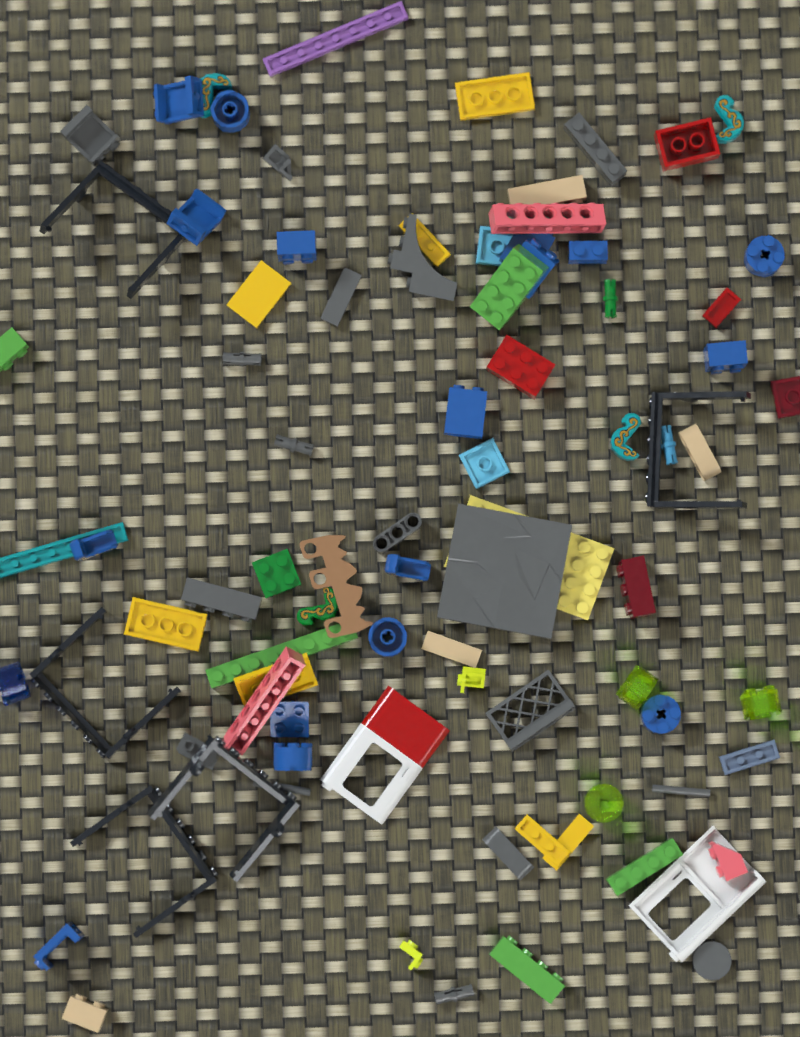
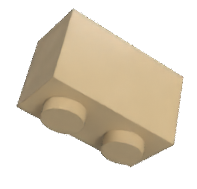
[62,994,109,1033]

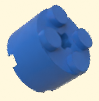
[211,90,250,133]
[744,235,785,277]
[368,617,407,657]
[640,695,681,734]
[273,743,313,771]

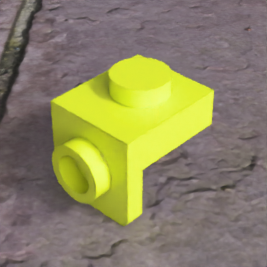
[457,667,486,693]
[399,939,423,970]

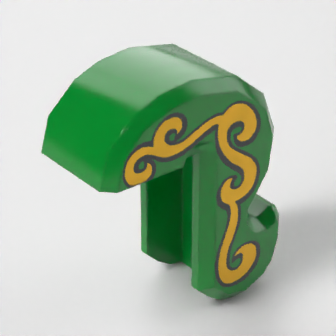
[297,587,338,626]

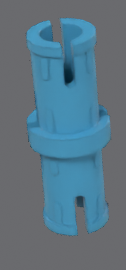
[661,425,678,465]

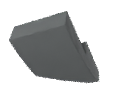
[262,144,292,181]

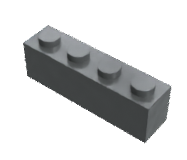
[563,113,627,187]
[181,577,262,623]

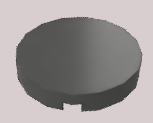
[692,941,732,980]

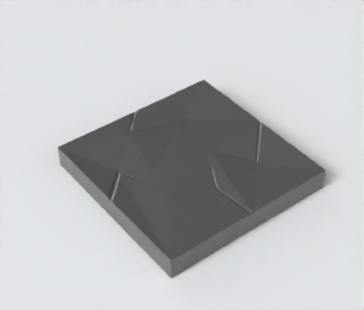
[437,503,572,639]

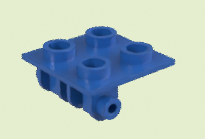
[270,701,309,737]

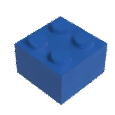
[276,230,317,264]
[703,340,748,375]

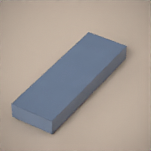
[719,740,780,775]

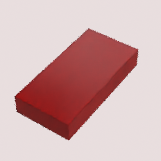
[702,287,741,328]

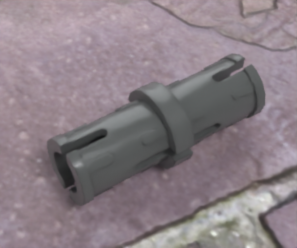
[223,351,262,367]
[274,434,314,456]
[434,984,474,1005]

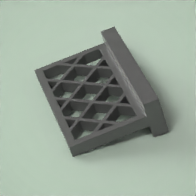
[485,669,575,752]

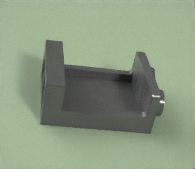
[60,105,121,167]
[176,733,220,770]

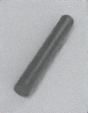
[253,781,311,796]
[652,784,711,797]

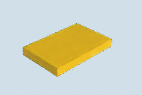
[226,260,291,329]

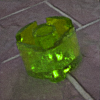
[616,665,659,711]
[740,685,782,720]
[583,784,624,823]

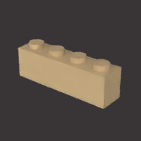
[507,175,587,204]

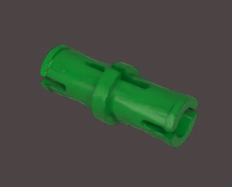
[603,279,618,319]

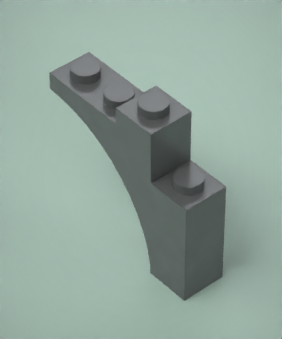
[387,213,458,301]

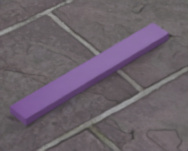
[263,1,409,77]

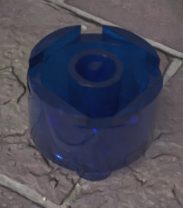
[0,662,31,706]

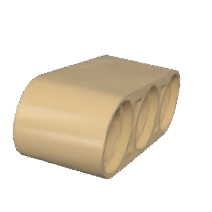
[678,424,721,481]

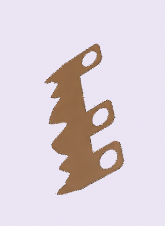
[300,535,373,638]

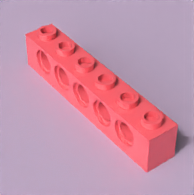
[488,202,606,234]
[224,646,305,756]

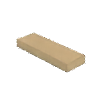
[421,631,482,668]

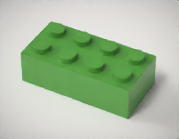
[470,244,549,330]

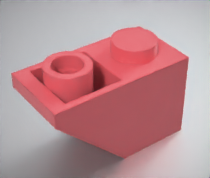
[708,841,748,881]

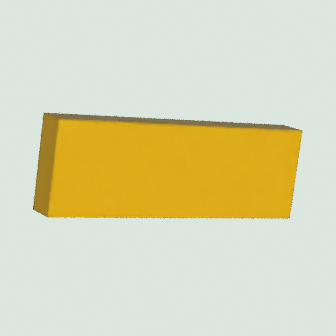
[398,213,451,268]
[542,814,594,871]
[515,815,571,867]

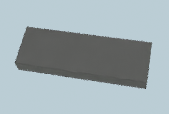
[320,267,362,327]

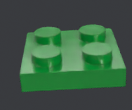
[252,549,302,599]

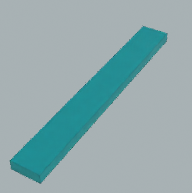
[0,522,129,578]

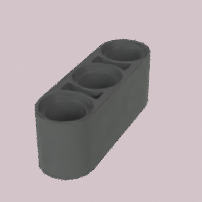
[373,513,422,553]
[482,827,535,881]

